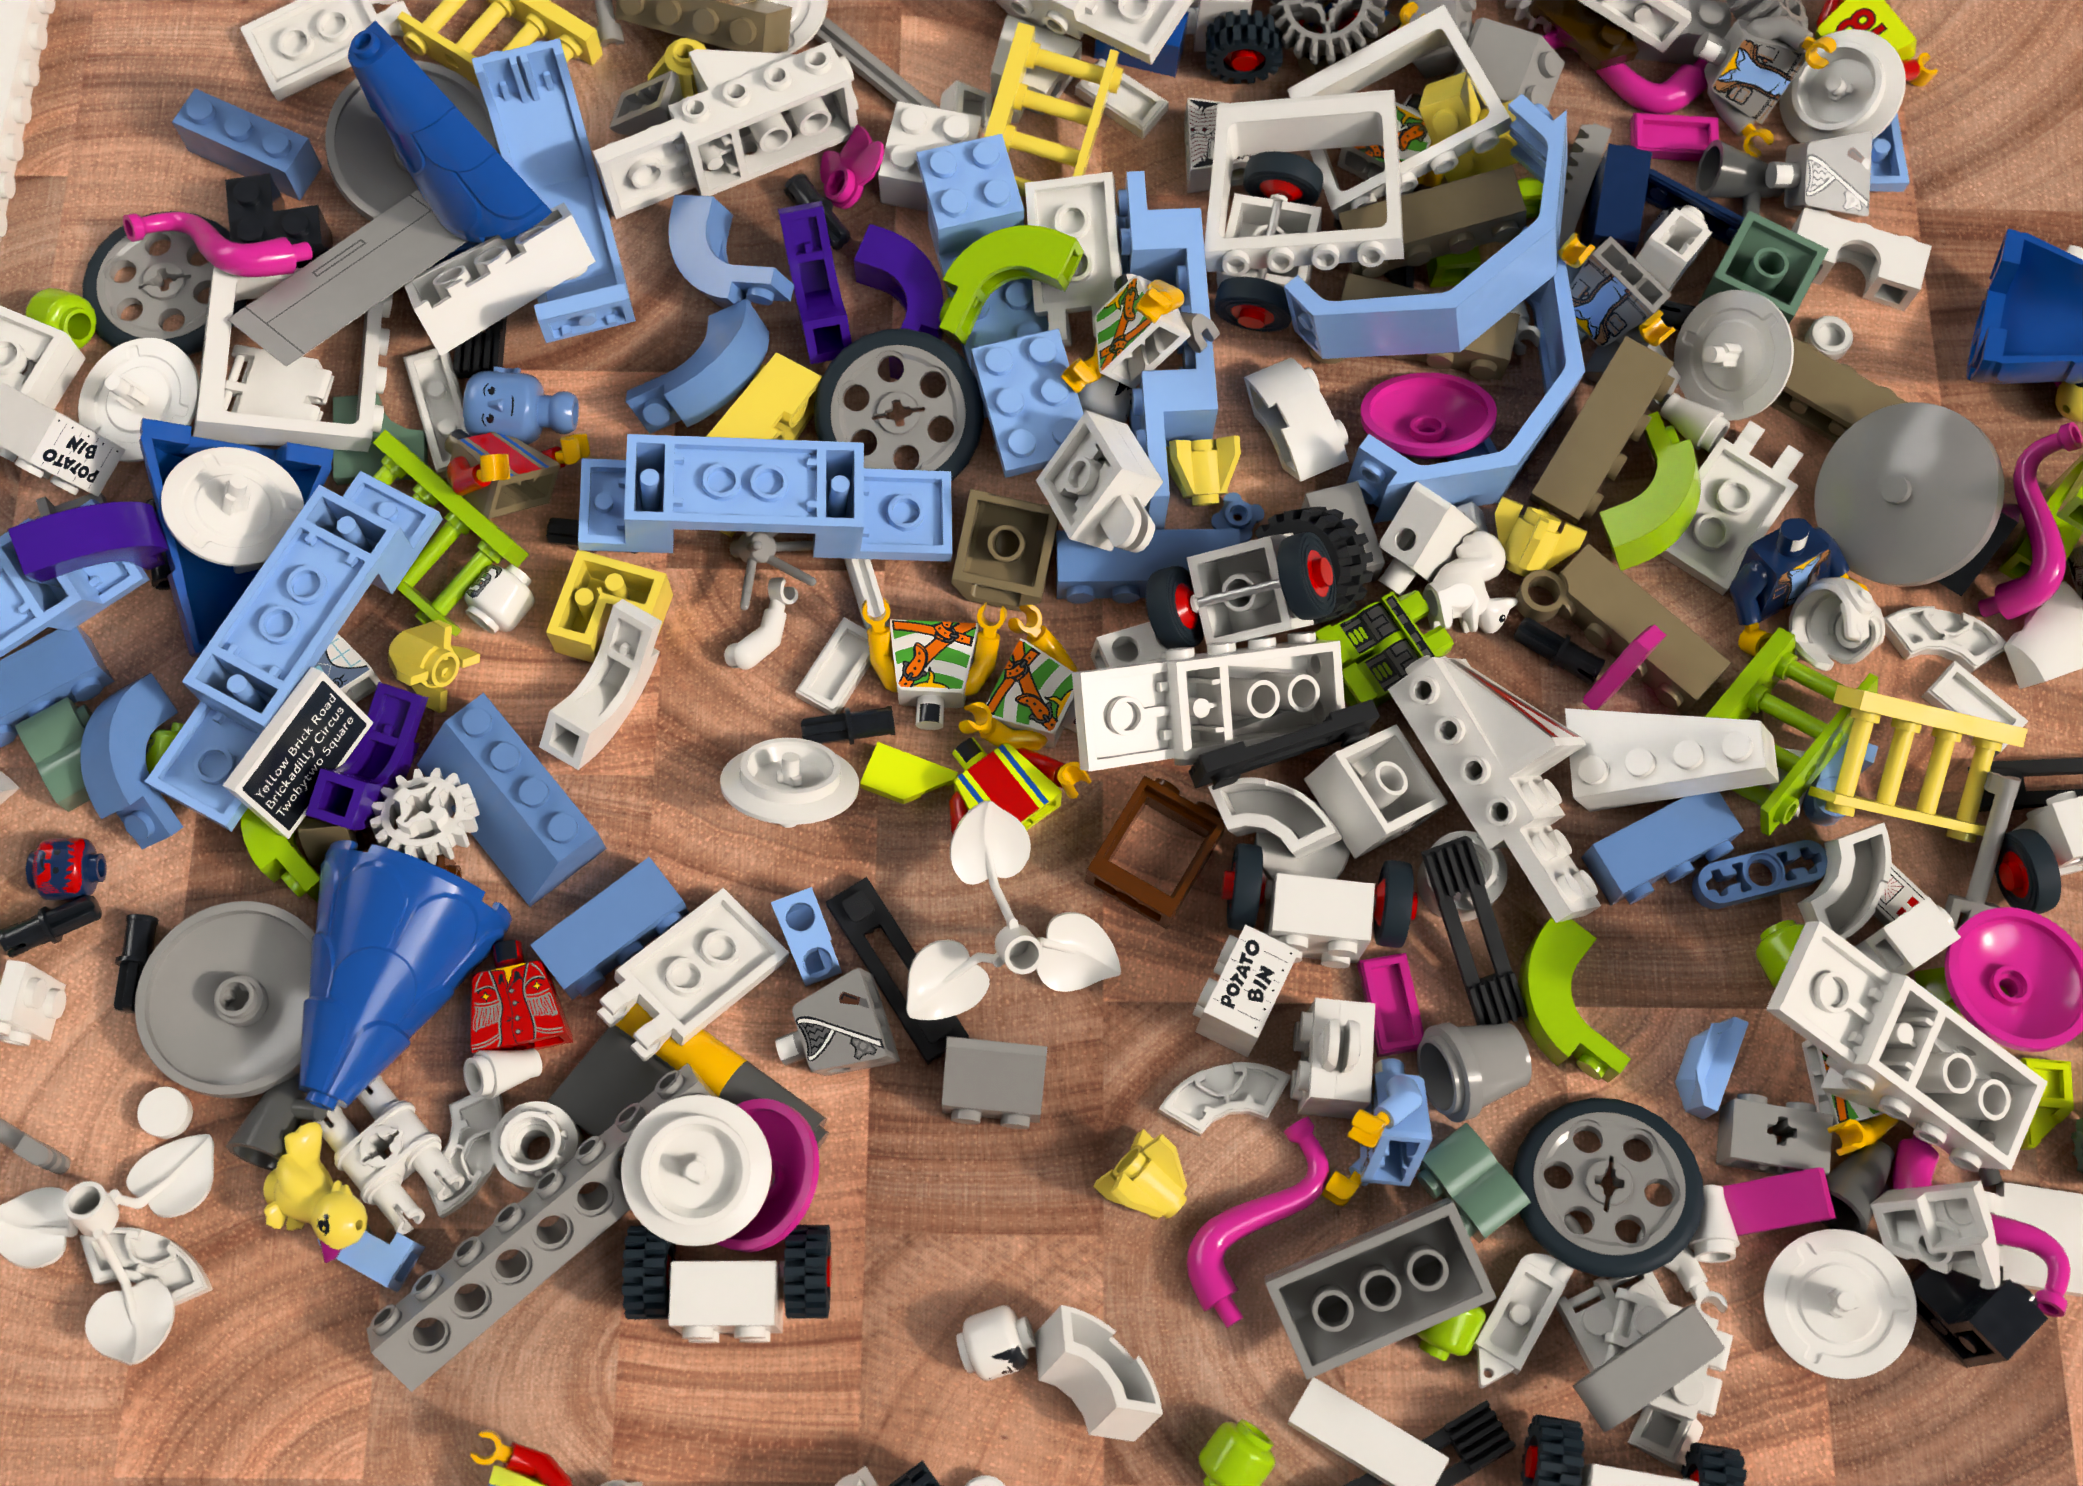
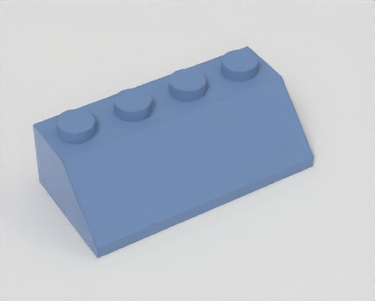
[417,693,607,907]

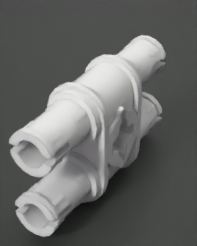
[313,1075,465,1235]

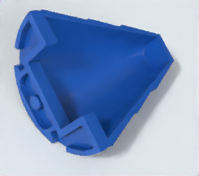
[348,20,552,243]
[1967,229,2083,384]
[139,418,334,658]
[298,840,512,1111]

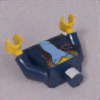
[1729,518,1868,657]

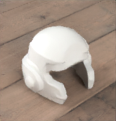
[1789,577,1885,671]

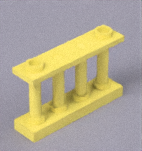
[397,0,603,89]
[984,22,1124,197]
[1808,685,2028,843]

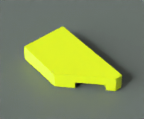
[860,742,958,804]
[2019,1058,2074,1150]

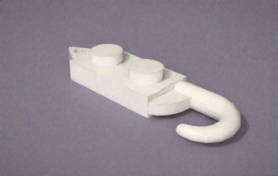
[1472,1213,1584,1389]

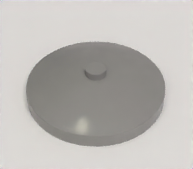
[325,61,501,221]
[1815,402,2004,587]
[135,901,315,1098]

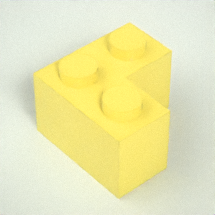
[1418,72,1519,183]
[546,549,673,663]

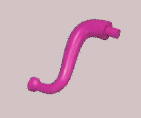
[1543,29,1708,115]
[123,212,313,277]
[1978,422,2083,620]
[1187,1116,1329,1328]
[1892,1135,2071,1317]

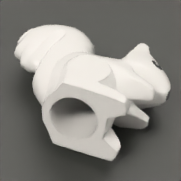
[1422,531,1518,634]

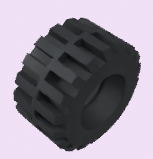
[1255,506,1373,624]

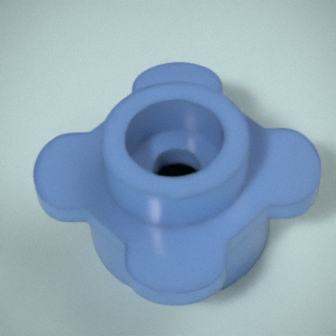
[1211,492,1264,543]

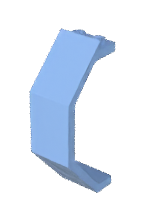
[472,38,636,343]
[1284,94,1568,359]
[1346,226,1585,523]

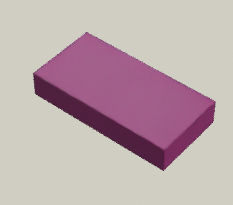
[1630,113,1719,162]
[1582,624,1667,710]
[1357,953,1424,1057]
[1722,1167,1836,1236]

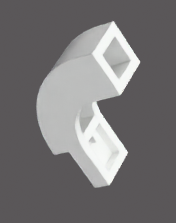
[539,599,662,770]

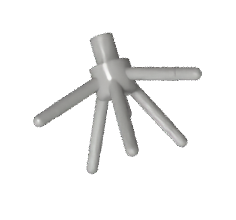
[730,532,816,611]

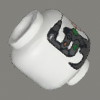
[464,564,535,634]

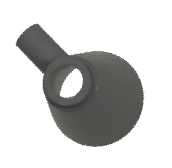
[1695,140,1785,218]
[226,1073,327,1171]
[1820,1140,1895,1235]

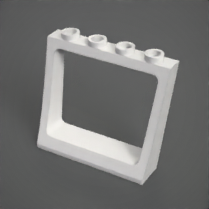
[1287,5,1512,220]
[1204,90,1404,276]
[193,266,393,452]

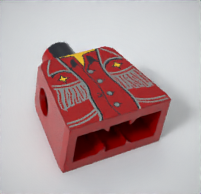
[470,940,573,1054]

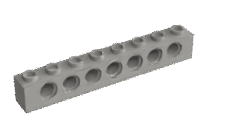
[366,1063,717,1392]

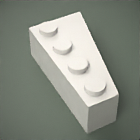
[404,203,596,357]
[1565,708,1779,812]

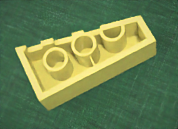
[706,352,822,538]

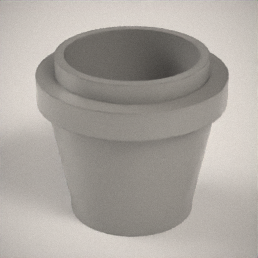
[1417,1022,1532,1122]

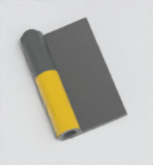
[547,1003,829,1184]

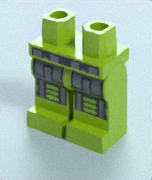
[1316,590,1454,708]

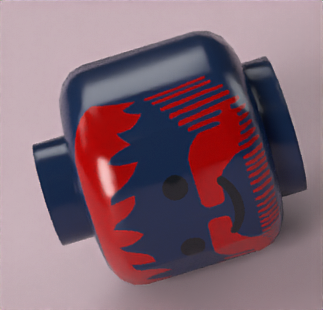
[26,838,107,901]

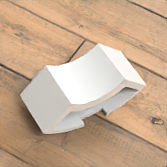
[1244,357,1349,482]
[1208,778,1343,859]
[1797,823,1892,940]
[1035,1305,1163,1442]

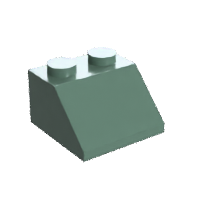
[1698,210,1829,324]

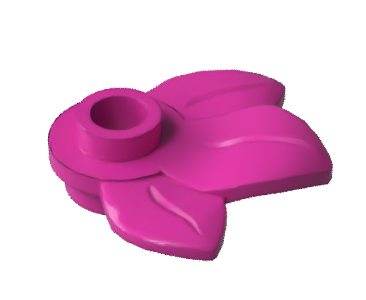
[820,125,884,209]

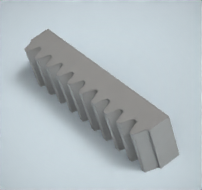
[1559,123,1612,247]

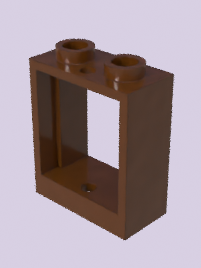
[1085,775,1226,929]

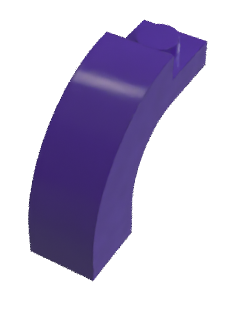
[778,201,852,364]
[854,224,944,380]
[8,501,169,582]
[305,682,428,830]

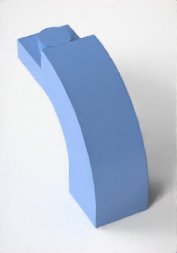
[668,194,794,309]
[626,299,769,434]
[80,673,183,849]

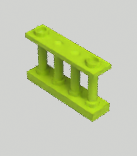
[373,429,529,637]
[1705,627,1878,836]

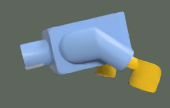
[1322,1058,1432,1206]

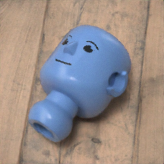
[463,366,579,445]

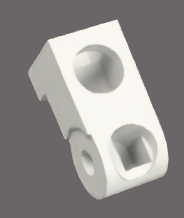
[1090,622,1167,669]

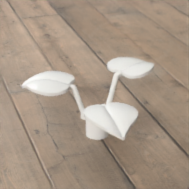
[906,800,1121,1020]
[0,1134,214,1366]

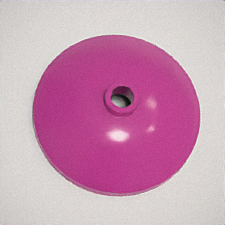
[1360,373,1497,459]
[1945,907,2083,1052]
[717,1098,819,1252]

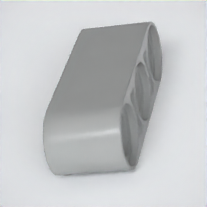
[1573,1303,1725,1432]

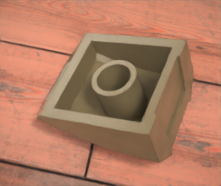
[951,489,1059,612]

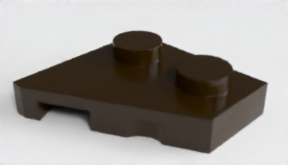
[1528,0,1639,71]

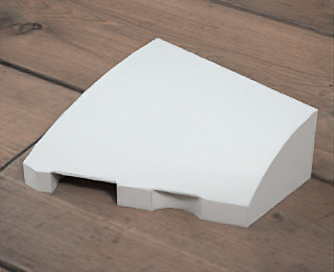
[2003,581,2083,689]
[1870,1181,2001,1289]

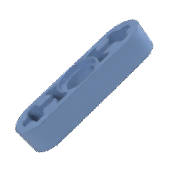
[1692,840,1827,909]

